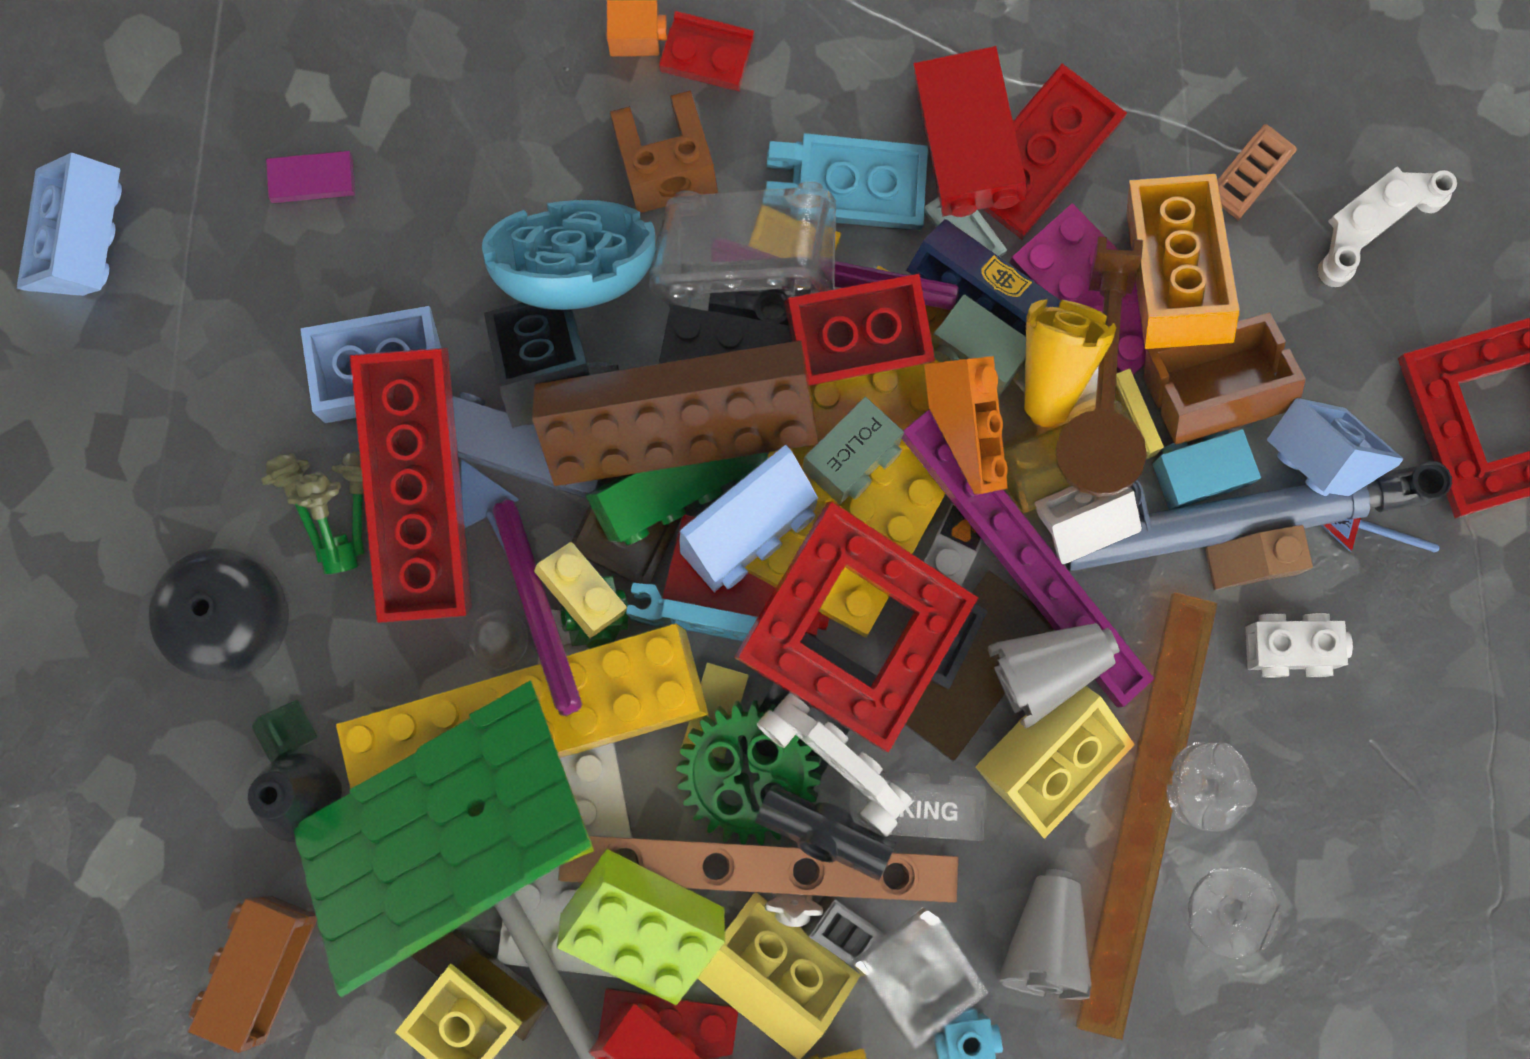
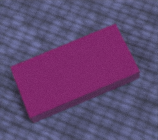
[266,151,355,203]

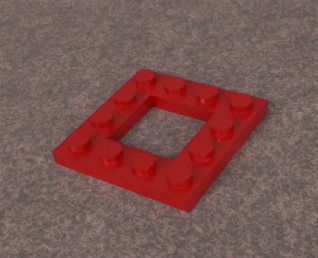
[1398,318,1530,518]
[734,502,978,753]

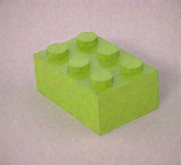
[557,849,725,1005]

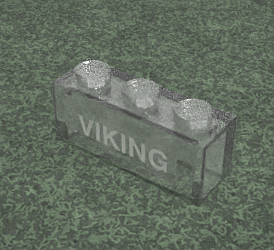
[848,771,986,841]

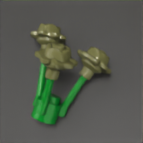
[261,451,365,574]

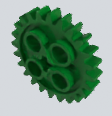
[676,700,822,845]

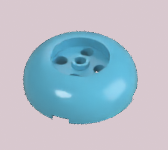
[482,200,656,310]

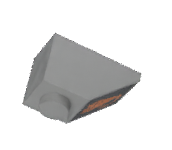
[923,503,983,586]

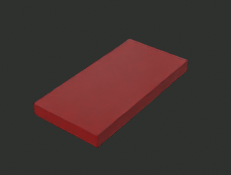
[983,63,1127,240]

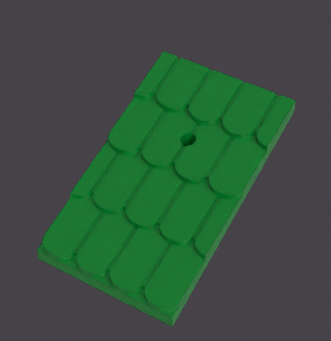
[293,680,594,997]

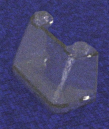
[649,182,836,307]

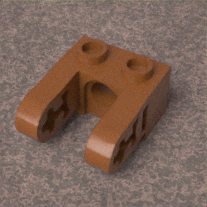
[610,90,718,213]

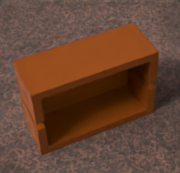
[1143,312,1306,445]
[188,895,317,1053]

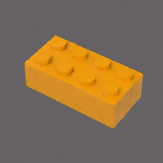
[1126,174,1240,349]

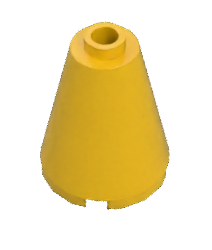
[1024,299,1117,427]

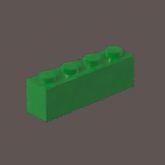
[585,453,768,545]

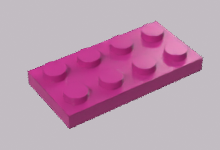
[1009,203,1146,376]

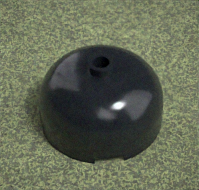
[149,548,289,681]

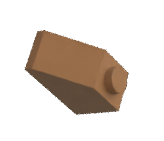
[1205,525,1313,590]

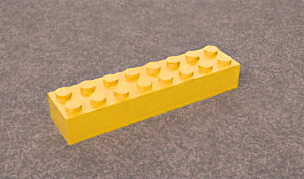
[336,624,709,789]

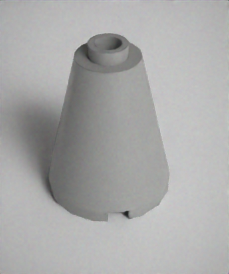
[988,623,1119,728]
[1000,869,1092,1000]

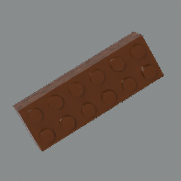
[532,341,818,486]

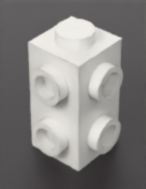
[1245,613,1353,678]

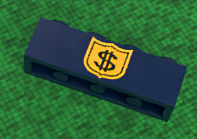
[906,219,1061,337]

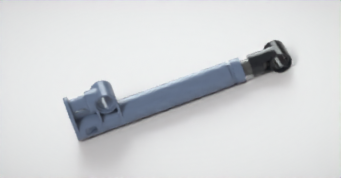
[1051,461,1452,571]

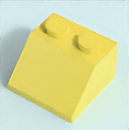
[395,964,522,1059]

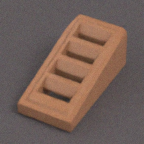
[1217,124,1297,220]

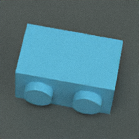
[1152,429,1261,509]

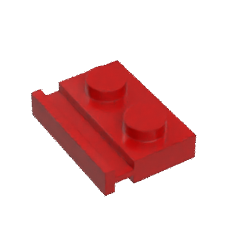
[659,11,755,92]

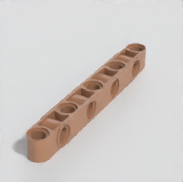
[558,836,959,902]

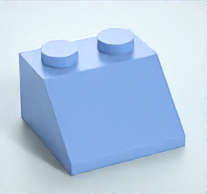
[1267,398,1403,496]

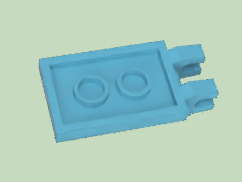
[763,133,928,231]
[626,583,758,642]

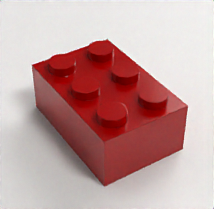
[784,274,935,386]

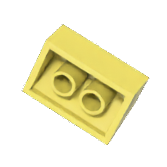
[975,686,1135,839]
[697,892,861,1059]

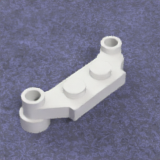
[1318,166,1457,287]
[756,693,911,838]

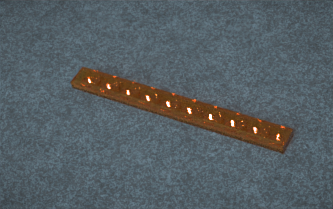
[1075,592,1218,1040]

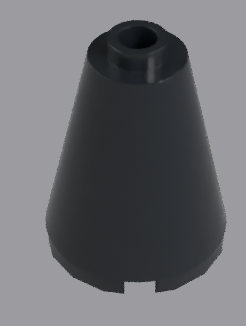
[248,753,342,842]

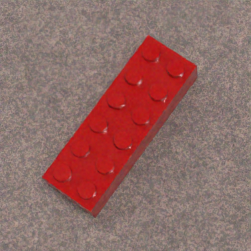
[350,347,472,623]

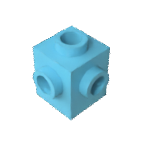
[934,1008,1002,1059]

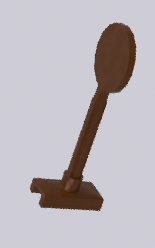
[1055,236,1147,497]

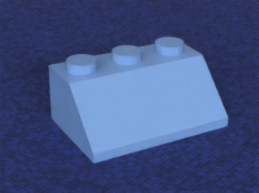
[16,152,122,296]
[300,306,441,423]
[680,445,818,592]

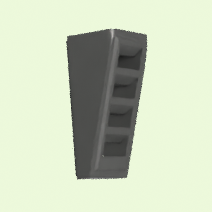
[802,896,905,985]

